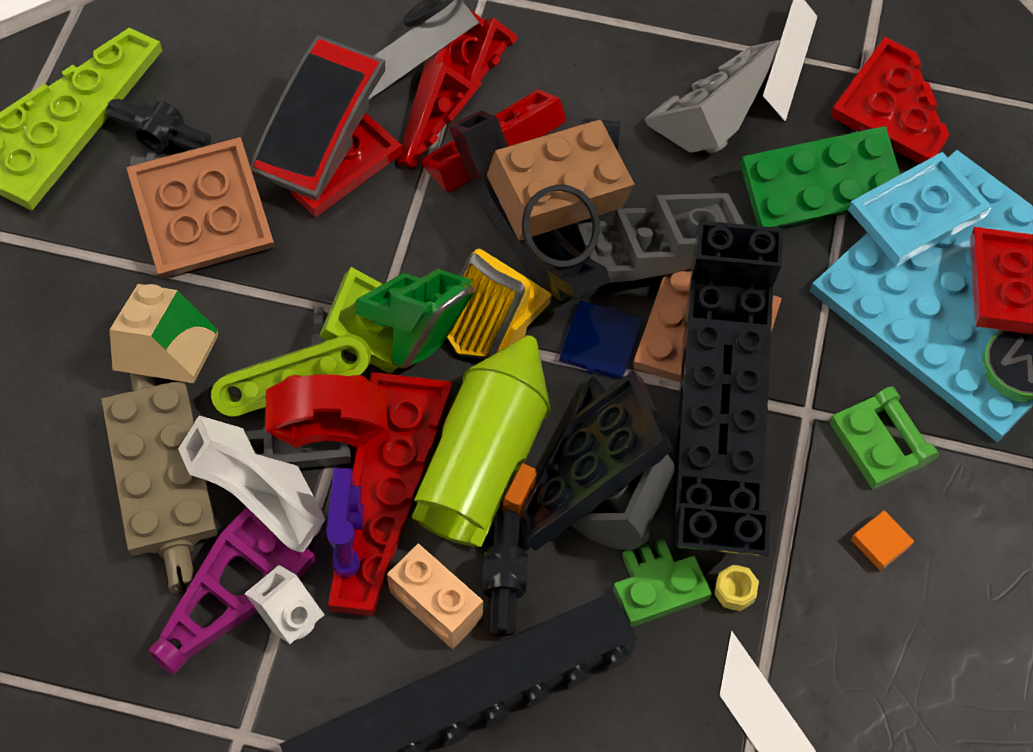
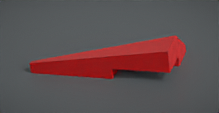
[397,9,518,168]

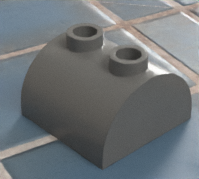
[571,454,675,550]

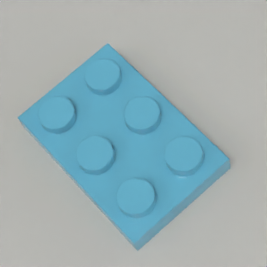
[848,152,992,266]

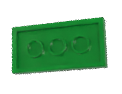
[739,126,900,228]

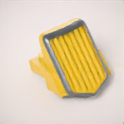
[446,249,552,359]

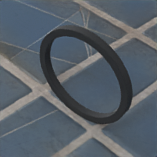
[403,0,454,27]
[522,184,600,267]

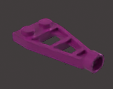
[148,507,316,675]

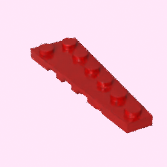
[328,372,452,616]

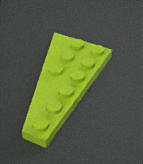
[0,28,162,210]

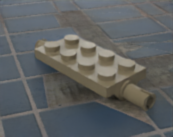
[101,373,218,593]

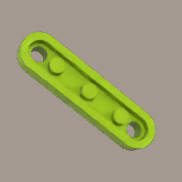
[211,334,371,416]

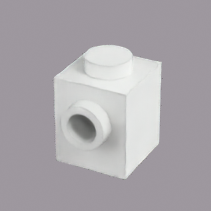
[245,565,324,644]

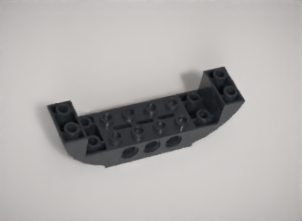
[673,220,783,556]

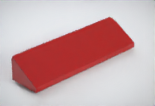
[421,89,566,193]

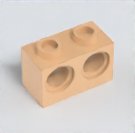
[387,543,483,650]

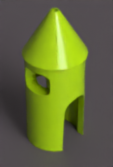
[412,335,551,547]

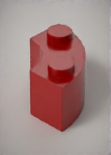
[265,374,388,448]

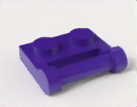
[326,468,364,578]

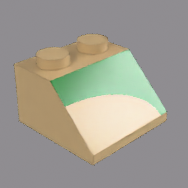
[110,284,218,383]

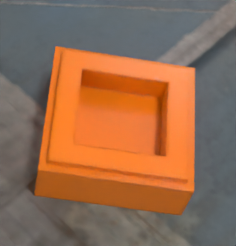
[501,463,537,514]
[851,510,914,571]

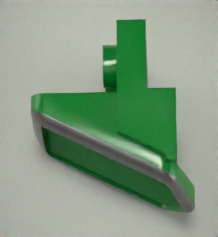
[356,269,475,368]

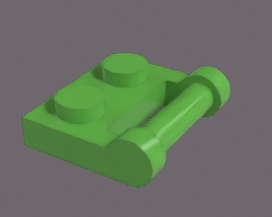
[829,386,939,490]

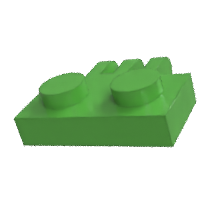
[613,538,712,627]

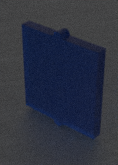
[559,300,643,379]

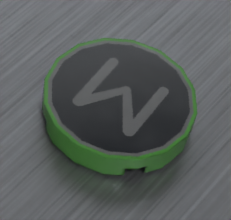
[982,330,1033,402]

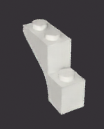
[178,415,326,552]

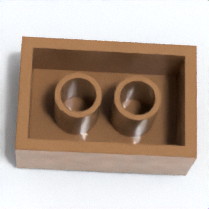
[487,119,635,241]

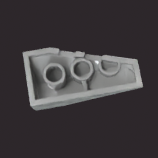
[645,40,780,153]

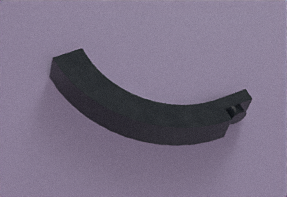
[448,110,610,302]

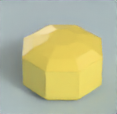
[714,565,759,611]

